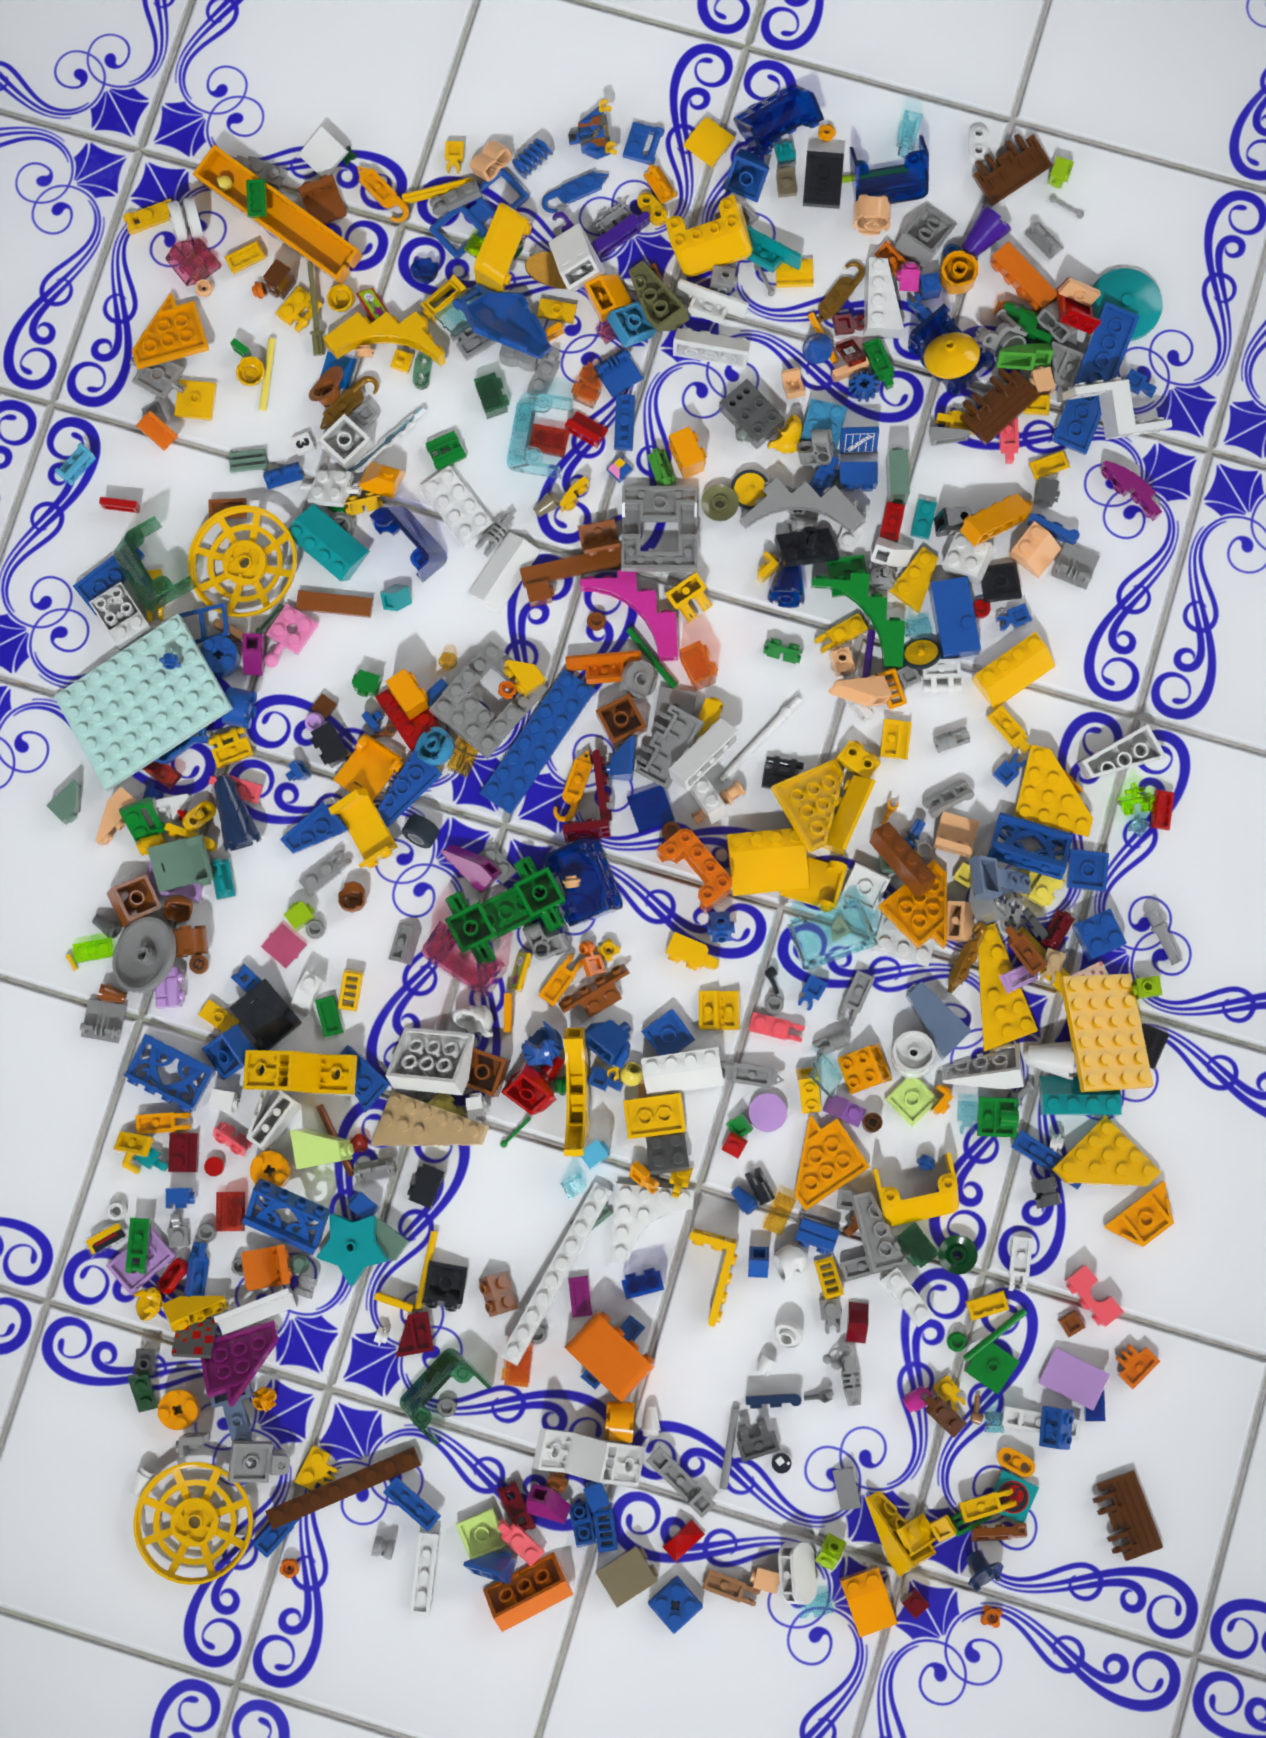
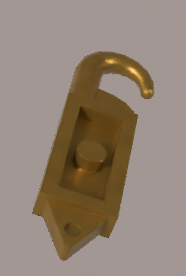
[818,261,865,323]
[320,376,379,430]
[947,922,986,994]

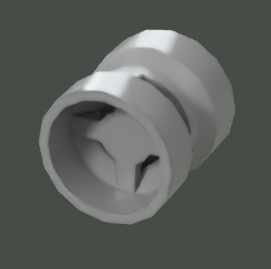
[293,1274,318,1299]
[371,1536,396,1560]

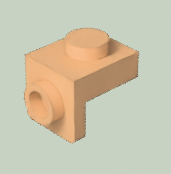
[781,367,805,400]

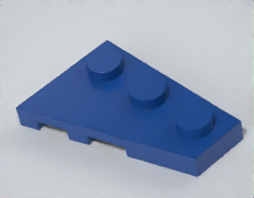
[280,802,349,854]
[339,1045,391,1113]

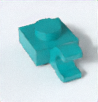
[133,1147,168,1172]

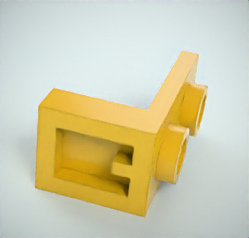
[796,1066,821,1114]

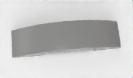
[646,1446,716,1518]

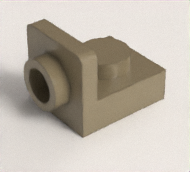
[776,166,797,198]

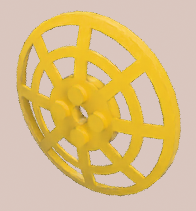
[188,505,297,618]
[133,1461,254,1585]

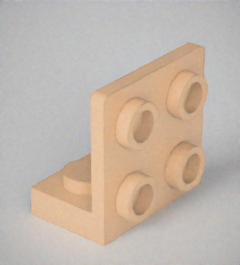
[933,811,979,858]

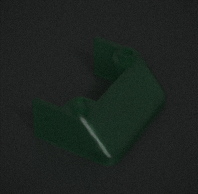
[114,516,197,612]
[400,1348,493,1446]

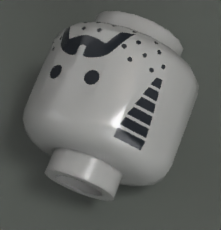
[869,565,897,592]

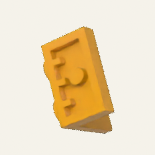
[837,1044,892,1094]

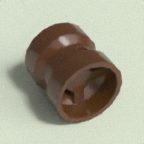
[862,1113,883,1133]

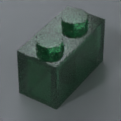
[474,372,510,419]
[895,1222,939,1268]

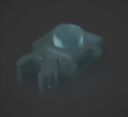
[957,1101,978,1135]
[796,1591,834,1618]

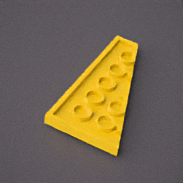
[976,923,1038,1052]

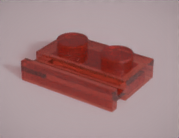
[527,423,570,458]
[216,1192,246,1232]

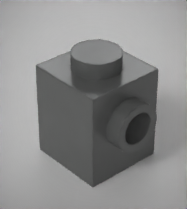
[1033,476,1060,508]

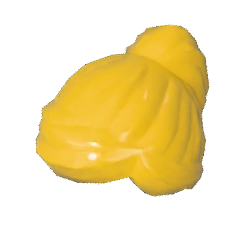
[767,415,803,454]

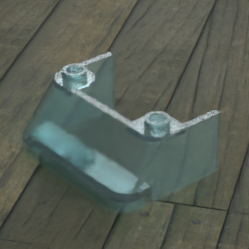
[507,394,573,479]

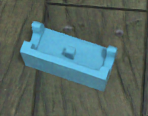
[55,443,96,486]

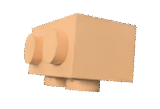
[947,901,974,943]

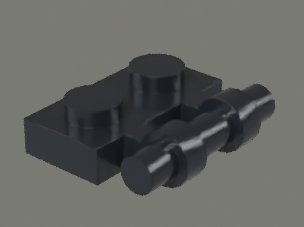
[761,755,804,789]

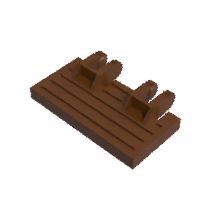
[972,134,1053,207]
[960,368,1041,446]
[1092,1470,1163,1561]

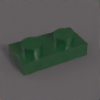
[128,1371,159,1413]

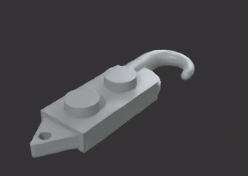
[720,1060,784,1088]

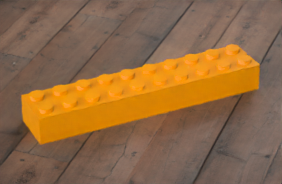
[192,145,363,284]

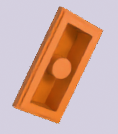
[874,241,910,277]

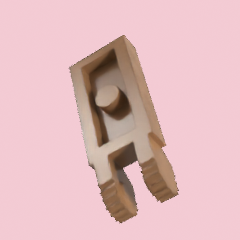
[702,1568,761,1606]

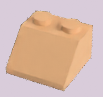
[1009,521,1062,578]

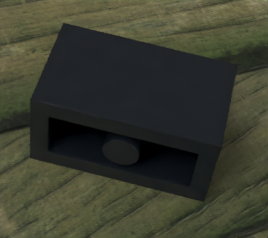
[310,721,350,768]
[407,1163,447,1209]

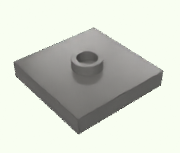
[653,687,697,727]

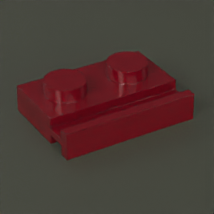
[168,1133,199,1172]

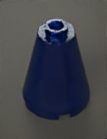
[767,560,805,608]

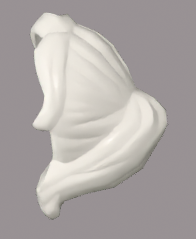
[452,1005,493,1037]

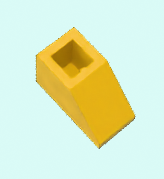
[503,660,546,697]

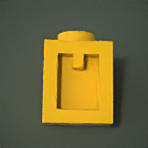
[757,551,779,584]

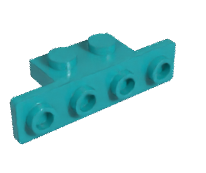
[746,225,802,273]

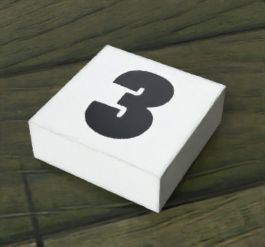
[291,432,316,457]

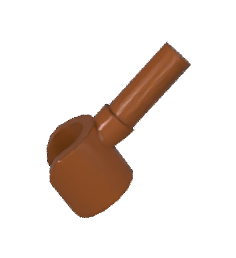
[370,724,396,739]

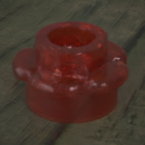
[350,1134,369,1153]

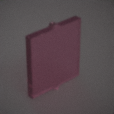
[261,923,307,969]

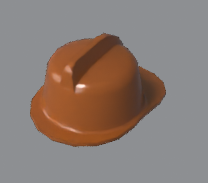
[309,366,343,407]

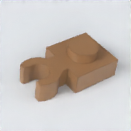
[213,618,244,643]

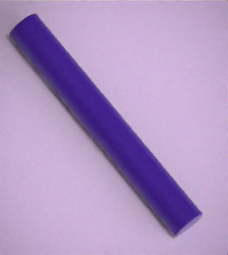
[862,630,875,678]

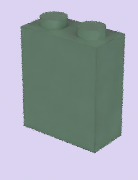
[886,447,910,505]

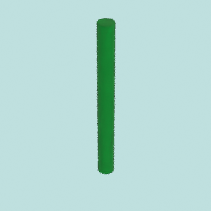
[626,627,678,689]
[963,1308,1027,1363]

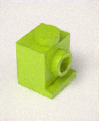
[1047,156,1074,189]

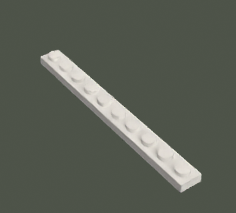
[500,1182,612,1366]

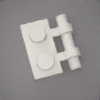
[922,658,962,694]

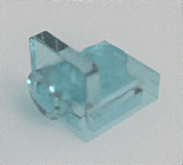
[905,617,933,642]

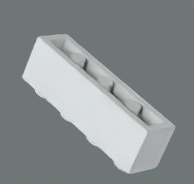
[668,718,740,791]

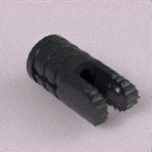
[745,1167,776,1206]

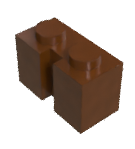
[263,259,296,300]

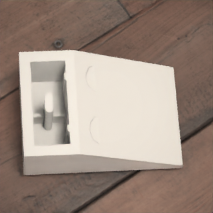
[549,223,606,291]
[89,582,153,651]

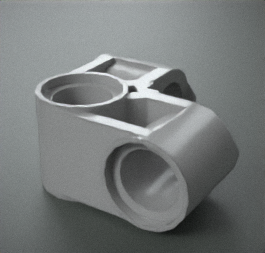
[797,429,835,466]
[522,922,571,960]

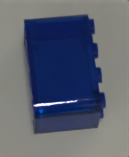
[908,304,995,396]

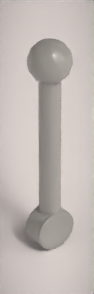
[1050,195,1084,219]
[754,264,775,296]

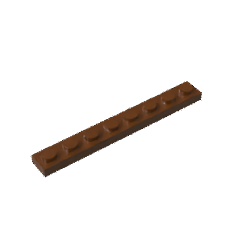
[265,1447,421,1530]

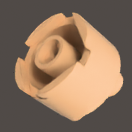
[853,195,891,236]

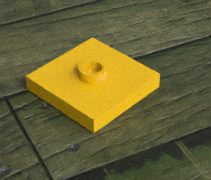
[174,380,217,421]

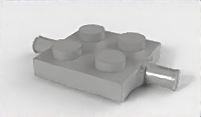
[130,357,186,401]

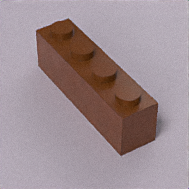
[869,822,936,898]

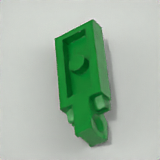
[862,337,894,390]

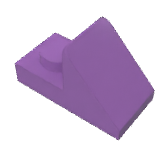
[823,1093,866,1128]

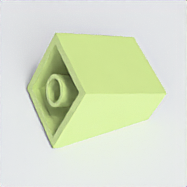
[290,1129,354,1169]

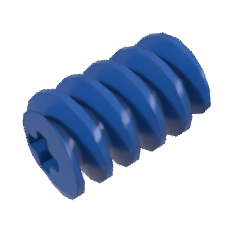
[512,138,553,179]

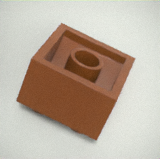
[106,874,162,928]

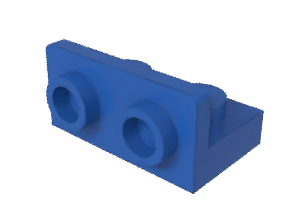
[1039,1406,1074,1450]

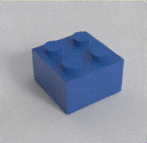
[1072,909,1127,962]

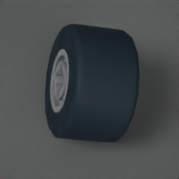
[402,814,440,849]

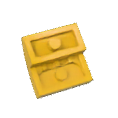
[683,116,736,168]
[699,991,740,1030]

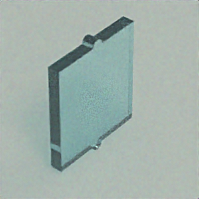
[809,1053,843,1099]

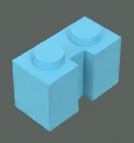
[581,1139,610,1170]

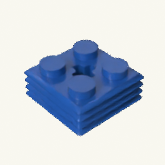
[648,1576,703,1634]

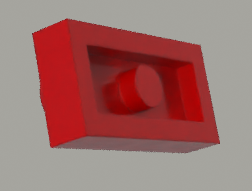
[879,502,905,543]

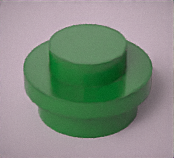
[555,1076,567,1096]
[947,1332,967,1352]

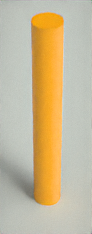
[807,312,839,364]

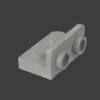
[176,1432,210,1458]

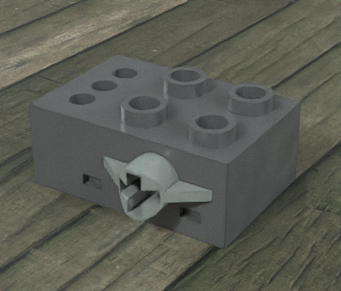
[719,379,785,450]

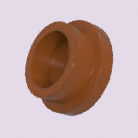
[587,612,606,631]

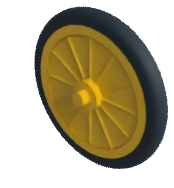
[731,470,768,510]
[903,638,942,670]

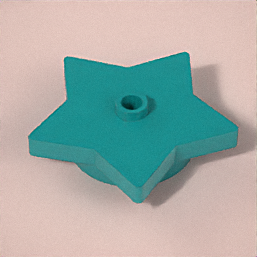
[316,1213,389,1286]

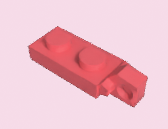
[999,417,1019,464]
[209,774,263,804]
[496,1518,545,1566]

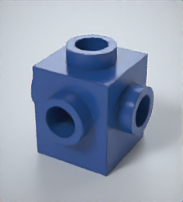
[707,911,735,943]

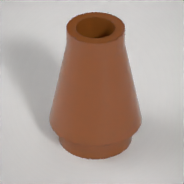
[97,983,127,1003]

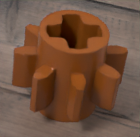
[545,1472,569,1494]

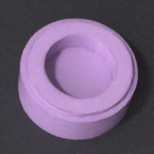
[305,712,325,732]

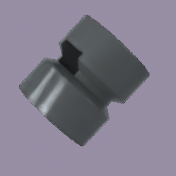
[1030,1176,1062,1209]

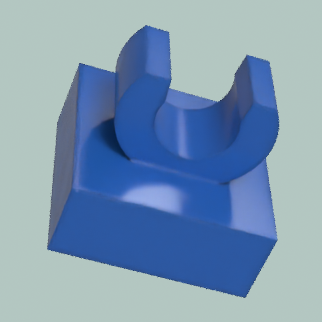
[361,710,384,733]
[286,760,311,781]

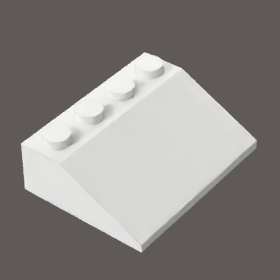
[385,1027,475,1095]

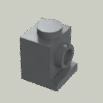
[133,1348,159,1376]

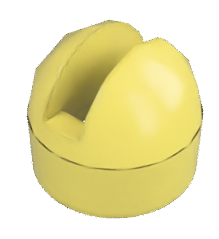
[217,175,232,192]

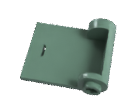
[147,834,214,892]

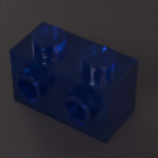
[621,1268,664,1300]

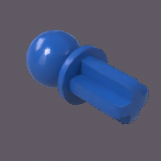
[903,818,926,849]

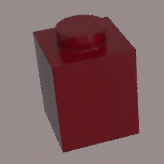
[900,1587,930,1619]

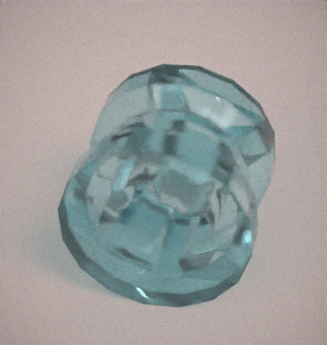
[1127,814,1150,838]

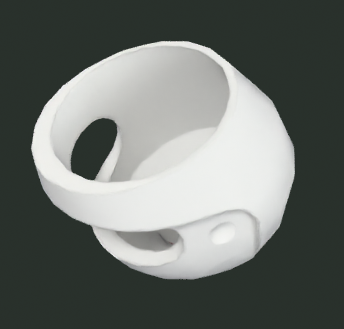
[773,1244,808,1283]

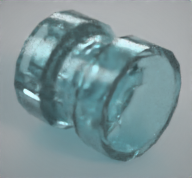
[984,1411,1004,1433]

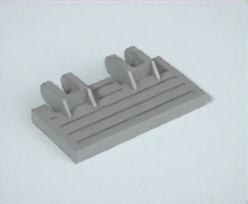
[634,704,705,789]

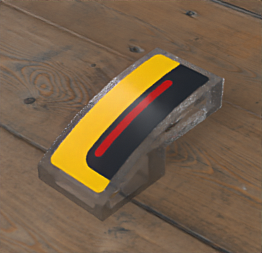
[83,1220,128,1258]

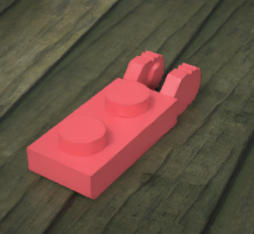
[748,1012,805,1043]

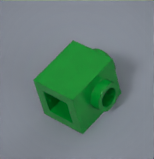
[352,669,383,697]

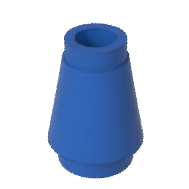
[731,1185,759,1215]

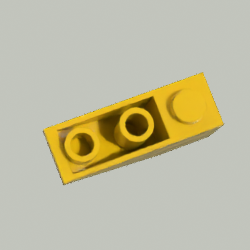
[162,1296,228,1332]

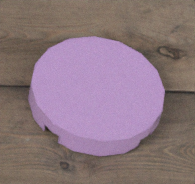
[748,1093,787,1132]

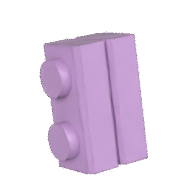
[155,967,185,1009]

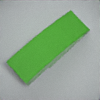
[996,343,1053,370]

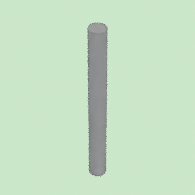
[719,1408,739,1490]

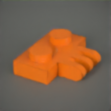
[1115,1344,1160,1389]

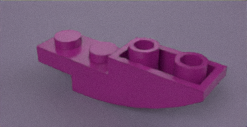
[1100,461,1162,521]

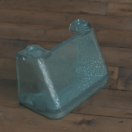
[787,897,878,970]

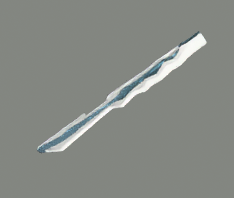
[344,406,427,473]

